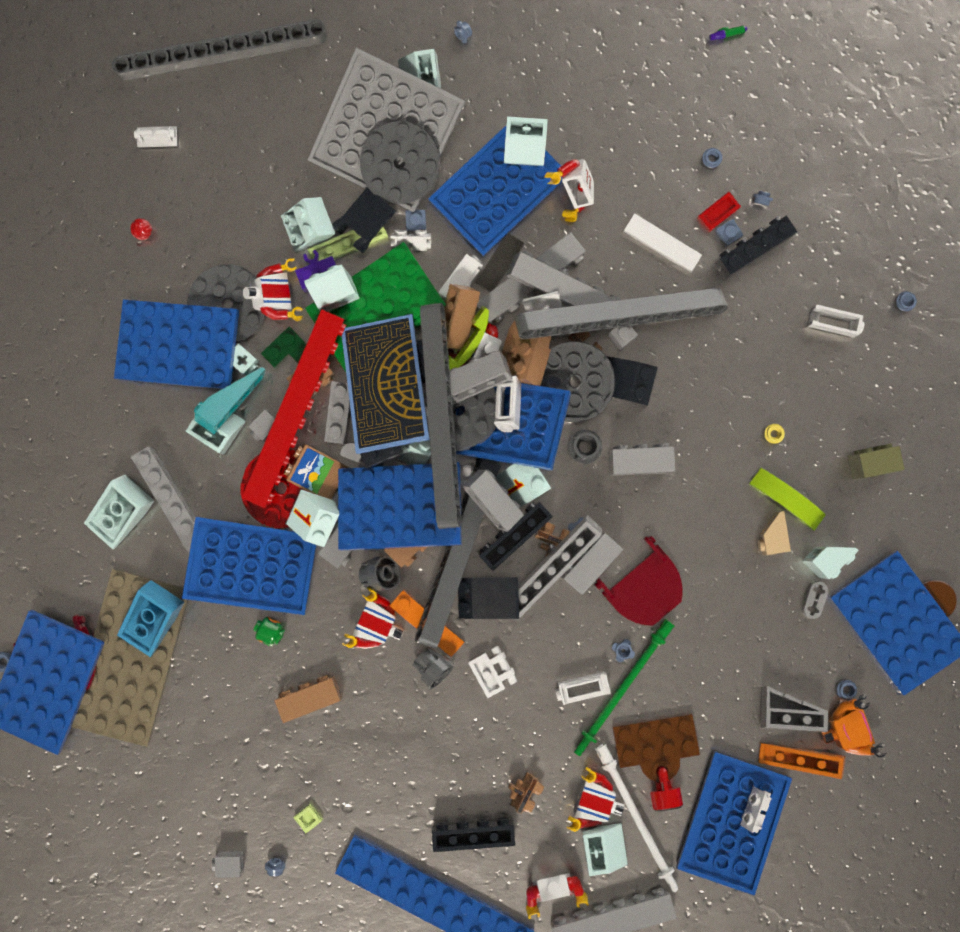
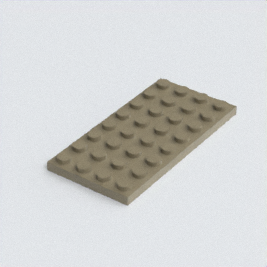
[71,569,188,747]

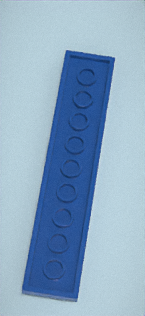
[335,835,534,932]

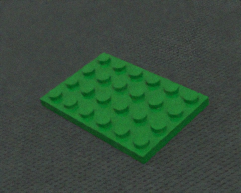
[305,242,446,372]

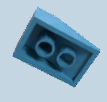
[117,580,184,657]

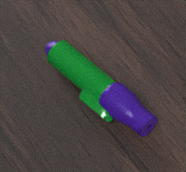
[709,25,748,41]

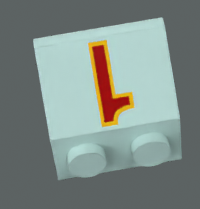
[496,464,551,507]
[286,490,339,547]

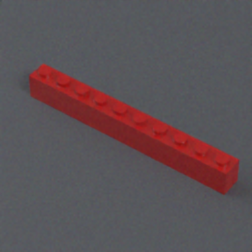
[242,309,346,507]

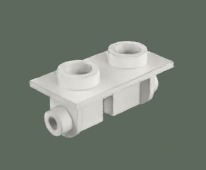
[134,126,177,147]
[391,230,431,251]
[740,786,772,833]

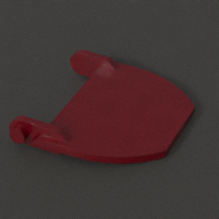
[594,536,683,626]

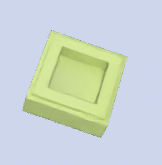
[293,803,323,834]

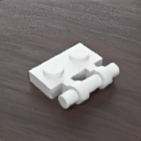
[468,646,517,698]

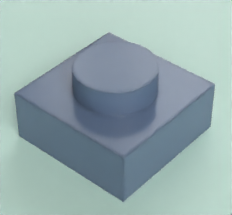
[405,210,426,232]
[715,219,744,247]

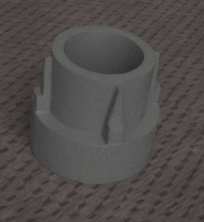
[567,430,602,464]
[359,556,401,591]
[412,647,455,690]

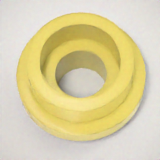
[764,424,785,444]

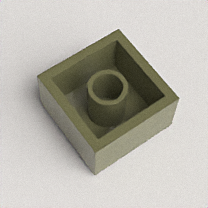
[848,443,905,480]

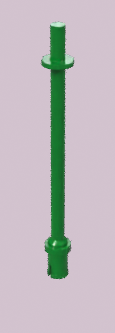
[574,619,675,756]

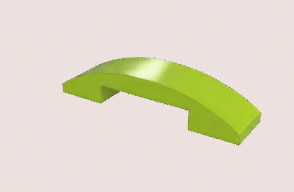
[448,305,489,370]
[749,468,826,531]

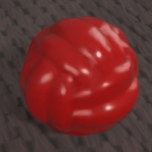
[130,218,152,240]

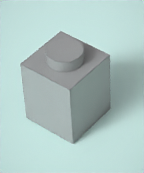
[608,326,638,350]
[248,409,275,442]
[212,851,244,878]

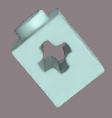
[233,343,259,376]

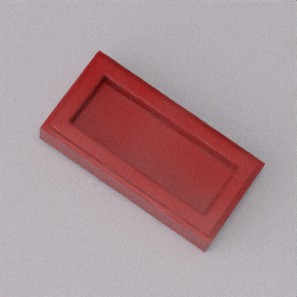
[697,192,741,232]

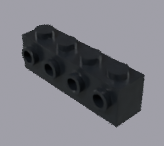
[715,215,798,280]
[479,502,553,571]
[432,817,515,852]

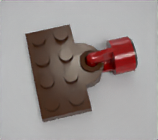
[612,714,700,812]

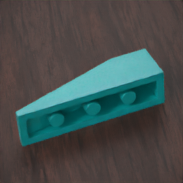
[194,367,265,434]

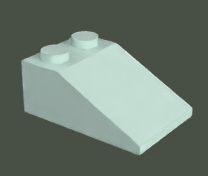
[84,475,154,549]

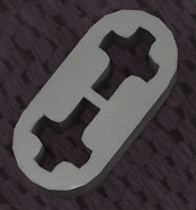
[802,581,828,619]

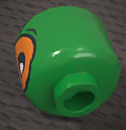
[253,616,285,647]

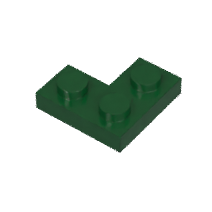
[260,326,306,369]

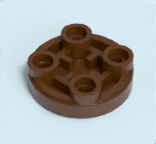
[923,580,957,617]

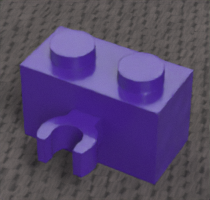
[295,250,336,293]

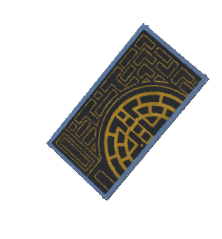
[342,314,430,454]

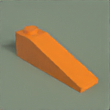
[390,589,464,657]
[758,743,846,779]

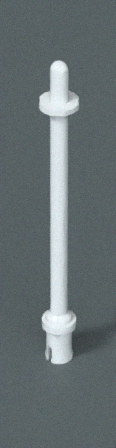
[594,743,678,892]

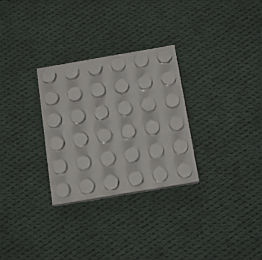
[308,48,466,212]

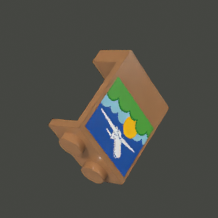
[284,443,348,499]

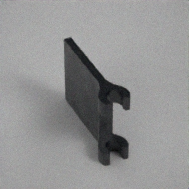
[332,187,396,254]

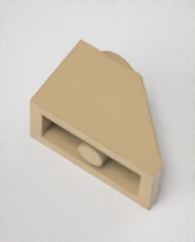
[757,511,791,555]

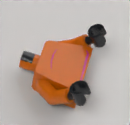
[821,694,887,758]

